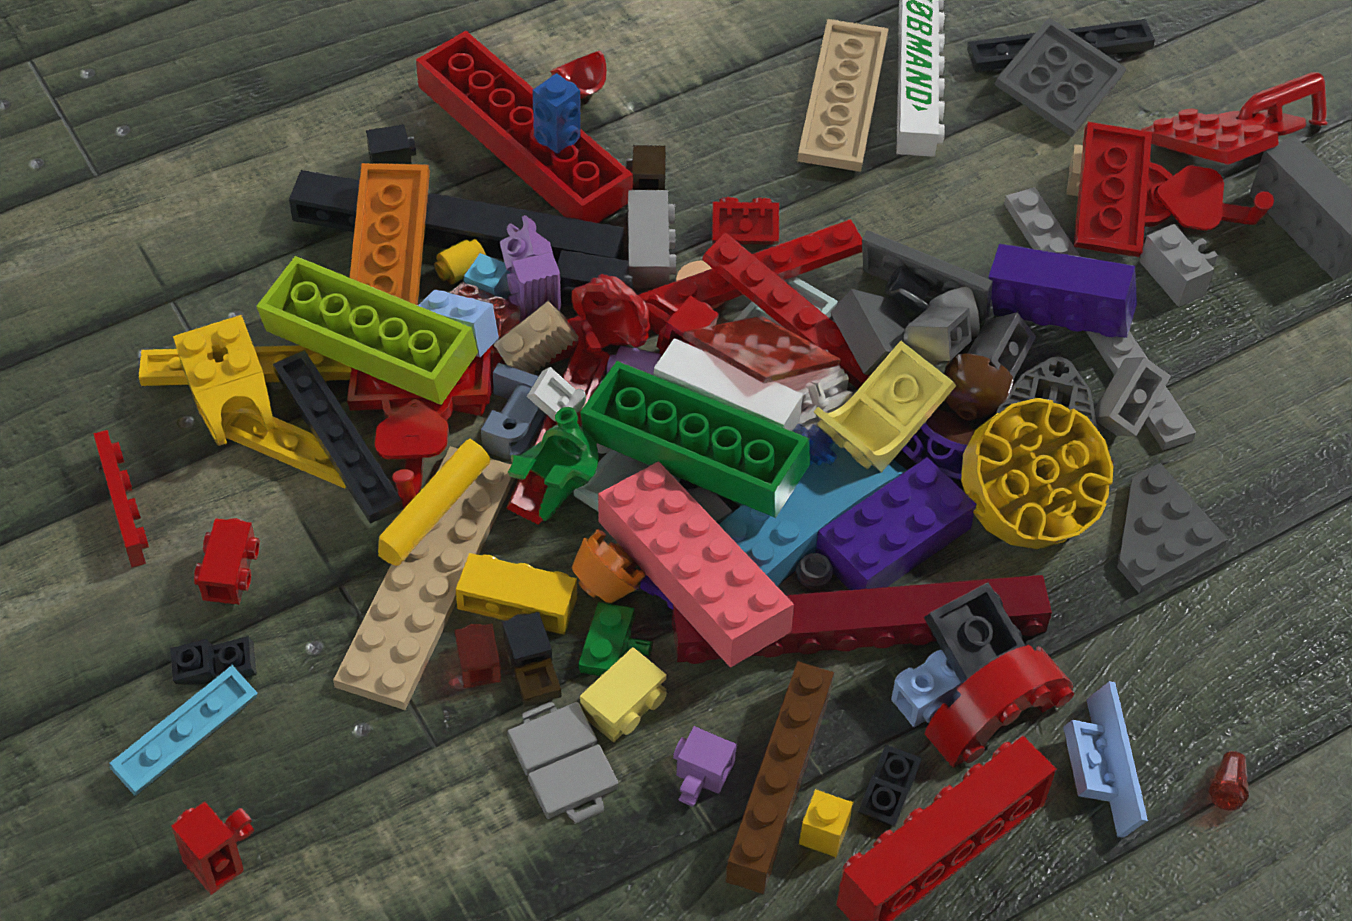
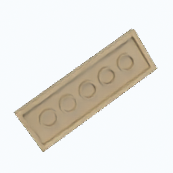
[797,19,888,172]

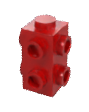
[194,518,260,605]

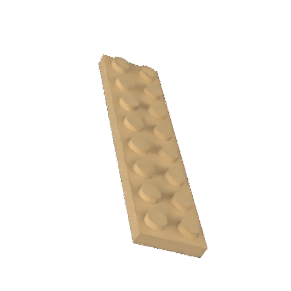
[333,446,515,710]

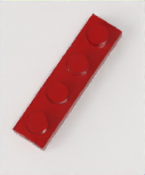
[93,430,149,568]

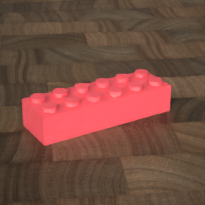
[598,461,794,668]

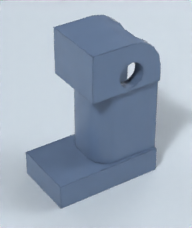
[481,363,546,459]

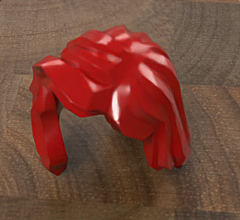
[572,274,650,353]

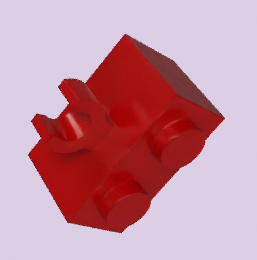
[171,802,254,895]

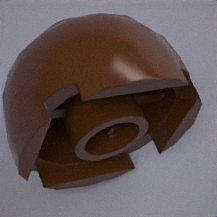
[943,354,1014,420]

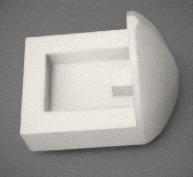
[527,367,586,421]

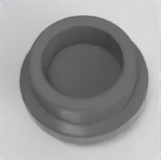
[796,553,833,589]

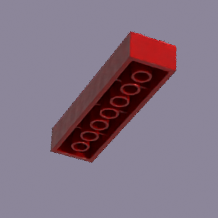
[416,31,633,223]

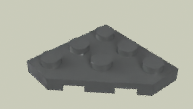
[1117,463,1228,594]

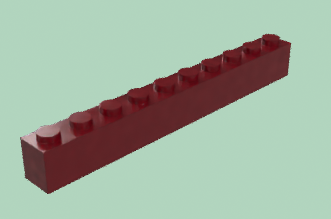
[672,575,1052,664]

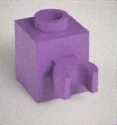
[500,215,553,273]
[673,726,737,807]

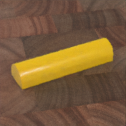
[378,438,490,566]

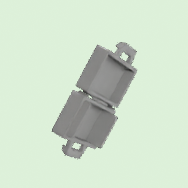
[508,702,618,824]

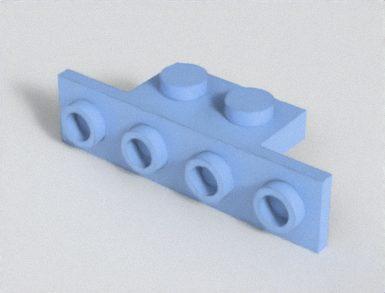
[1063,681,1148,838]

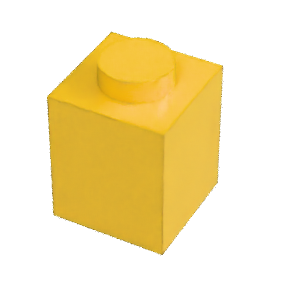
[799,789,853,857]

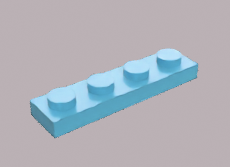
[109,665,258,796]

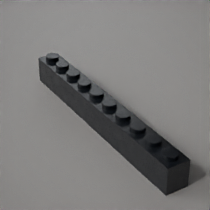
[289,170,624,265]

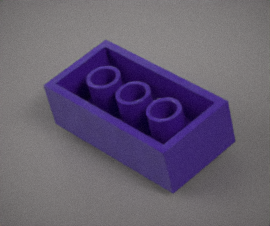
[988,243,1137,338]
[815,457,977,590]

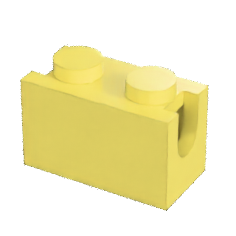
[580,647,667,743]

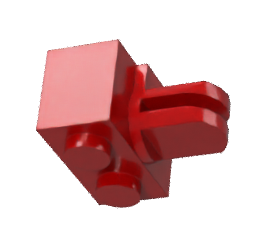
[645,294,719,357]

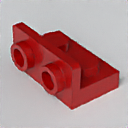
[712,197,779,245]

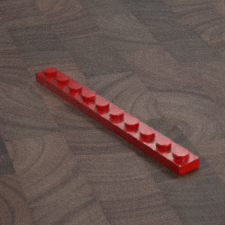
[550,219,862,364]

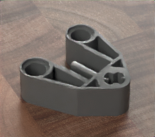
[996,357,1098,430]

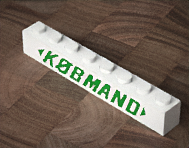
[897,0,945,157]

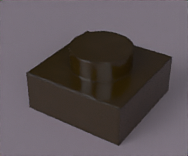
[514,658,562,707]

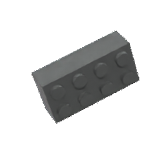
[1249,135,1352,280]

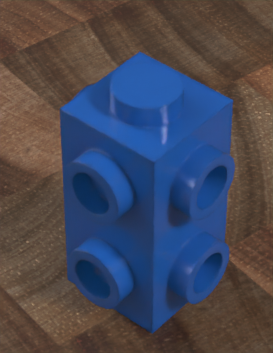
[533,73,580,154]

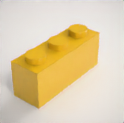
[456,553,577,635]

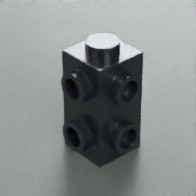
[557,250,633,301]

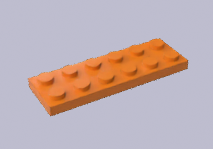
[350,163,430,305]

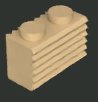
[494,301,578,375]

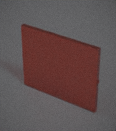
[683,316,841,384]

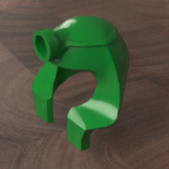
[508,407,598,521]

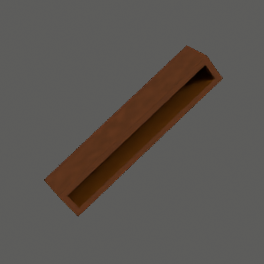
[726,661,834,894]

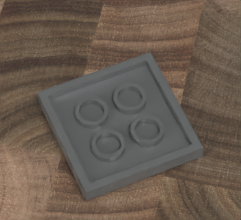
[995,17,1127,137]

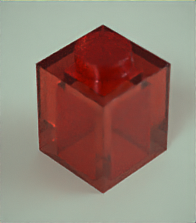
[455,624,501,688]

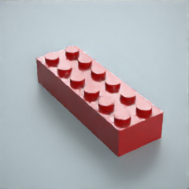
[836,736,1056,921]

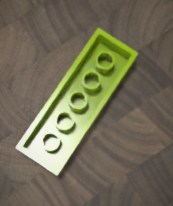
[256,256,478,405]

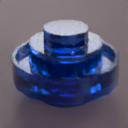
[792,423,839,467]

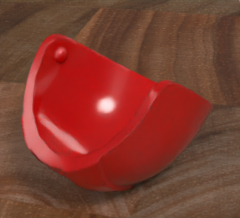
[550,51,607,99]

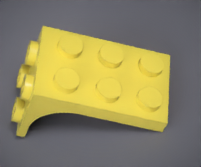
[813,341,956,473]

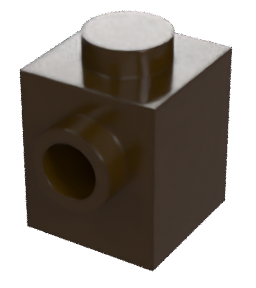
[626,145,666,190]

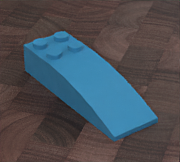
[719,441,907,586]

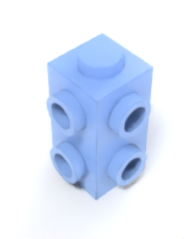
[891,650,962,727]

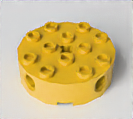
[961,398,1114,549]

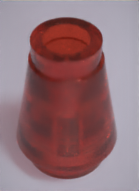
[1209,751,1249,811]

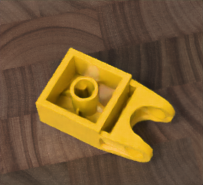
[173,315,275,446]

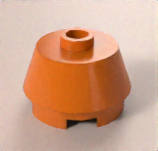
[571,529,646,603]

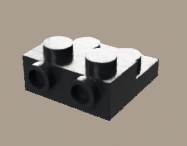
[924,582,1025,684]

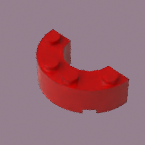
[925,645,1074,768]

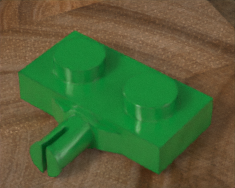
[578,602,653,676]

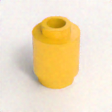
[434,239,486,284]

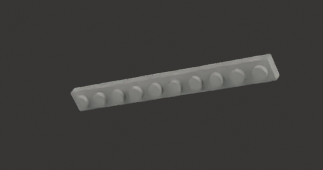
[1004,187,1196,450]

